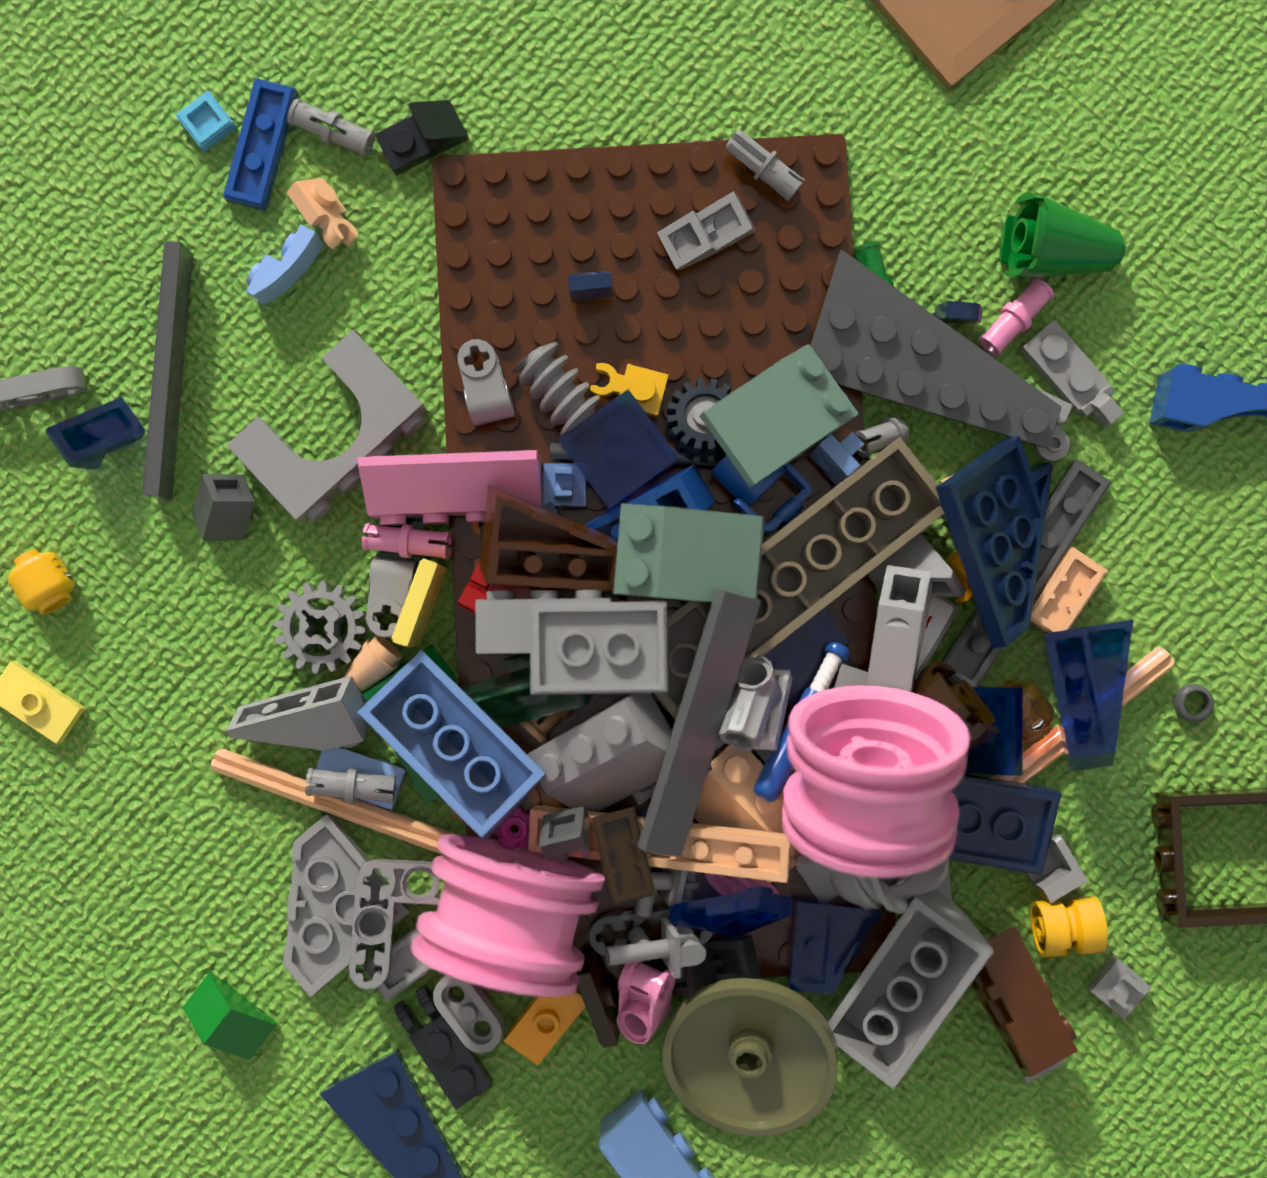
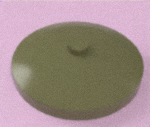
[662,978,838,1136]

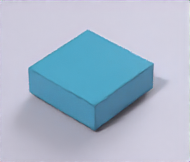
[175,90,237,152]

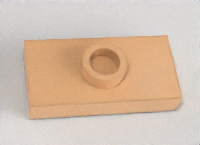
[1030,547,1108,641]

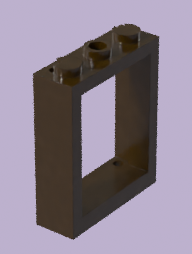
[1151,788,1267,928]

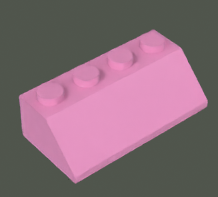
[358,450,543,526]

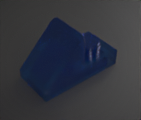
[45,397,146,470]

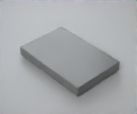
[530,601,668,694]

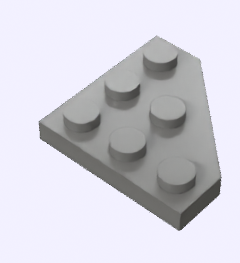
[283,813,412,997]

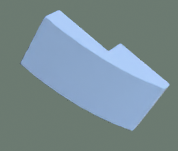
[246,224,324,305]

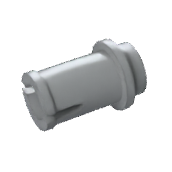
[854,416,909,458]

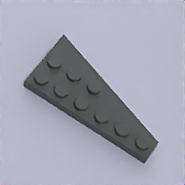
[810,249,1062,448]

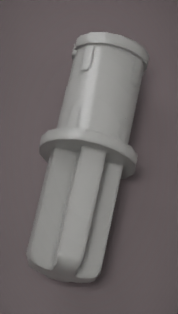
[726,130,805,201]

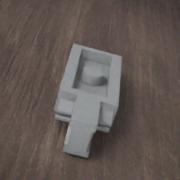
[1019,320,1124,428]

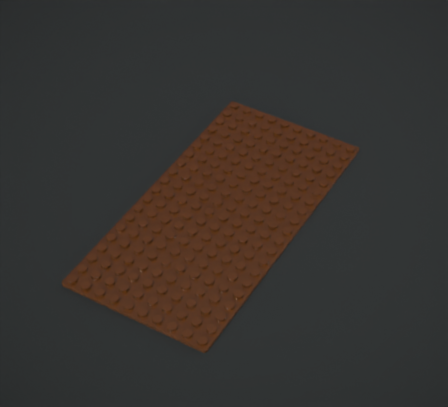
[432,134,896,994]

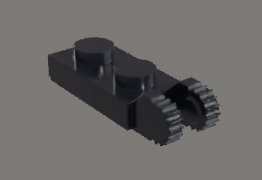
[393,985,493,1110]

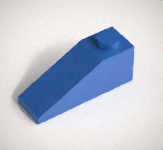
[584,464,715,543]

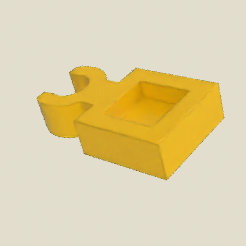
[590,363,669,418]

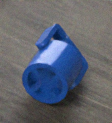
[711,455,812,535]

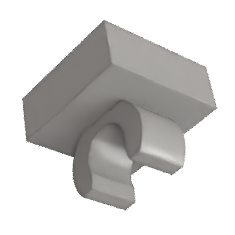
[1086,956,1151,1020]

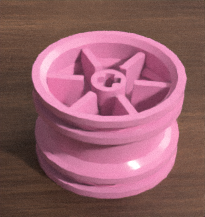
[782,685,970,878]
[410,834,605,997]

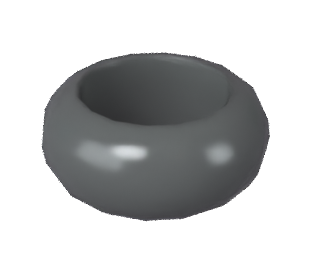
[1173,684,1214,723]

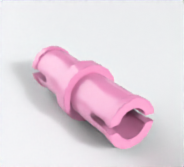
[978,278,1054,357]
[362,523,452,559]

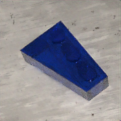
[1044,620,1133,772]

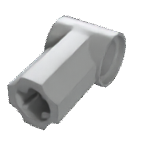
[719,655,782,752]

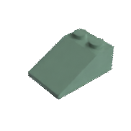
[699,344,859,488]
[614,504,764,602]

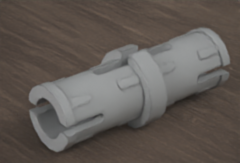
[287,98,376,157]
[305,768,396,803]

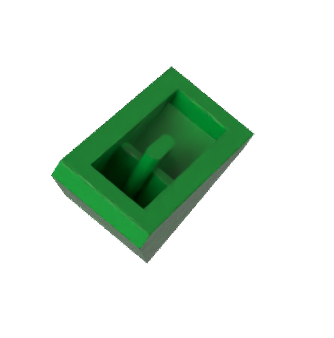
[183,971,278,1060]

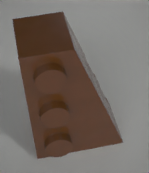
[479,485,618,591]
[971,926,1078,1077]

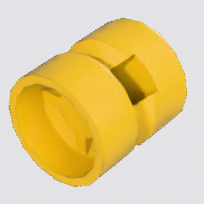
[1030,896,1108,958]

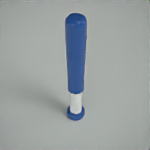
[753,641,850,802]

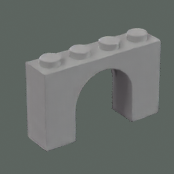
[227,330,428,524]

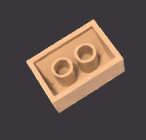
[694,743,804,883]

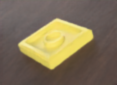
[391,558,448,647]

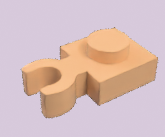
[286,178,359,249]

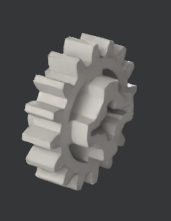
[273,581,369,673]

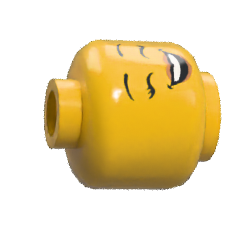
[7,549,75,615]

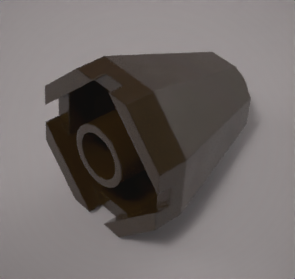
[912,660,1000,751]

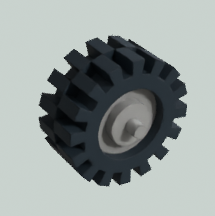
[667,378,732,463]

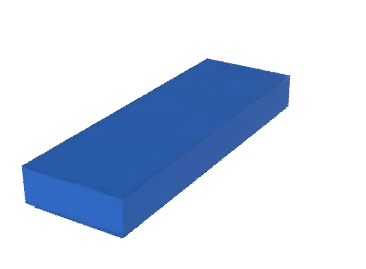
[223,78,298,212]

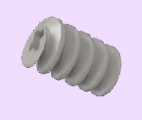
[512,341,600,439]

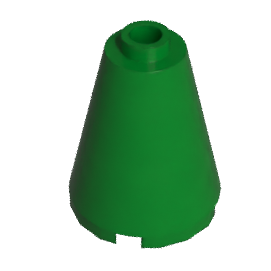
[999,192,1126,279]

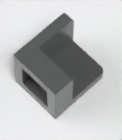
[192,474,255,541]

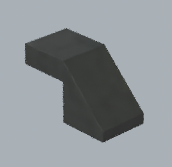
[657,936,762,996]

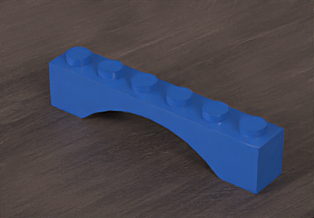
[1149,364,1267,433]

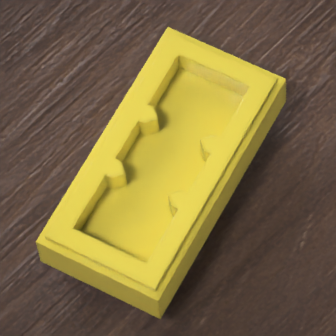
[0,661,85,744]

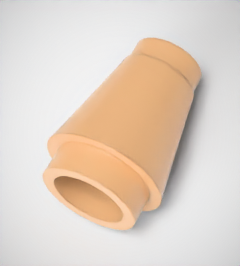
[342,635,402,694]

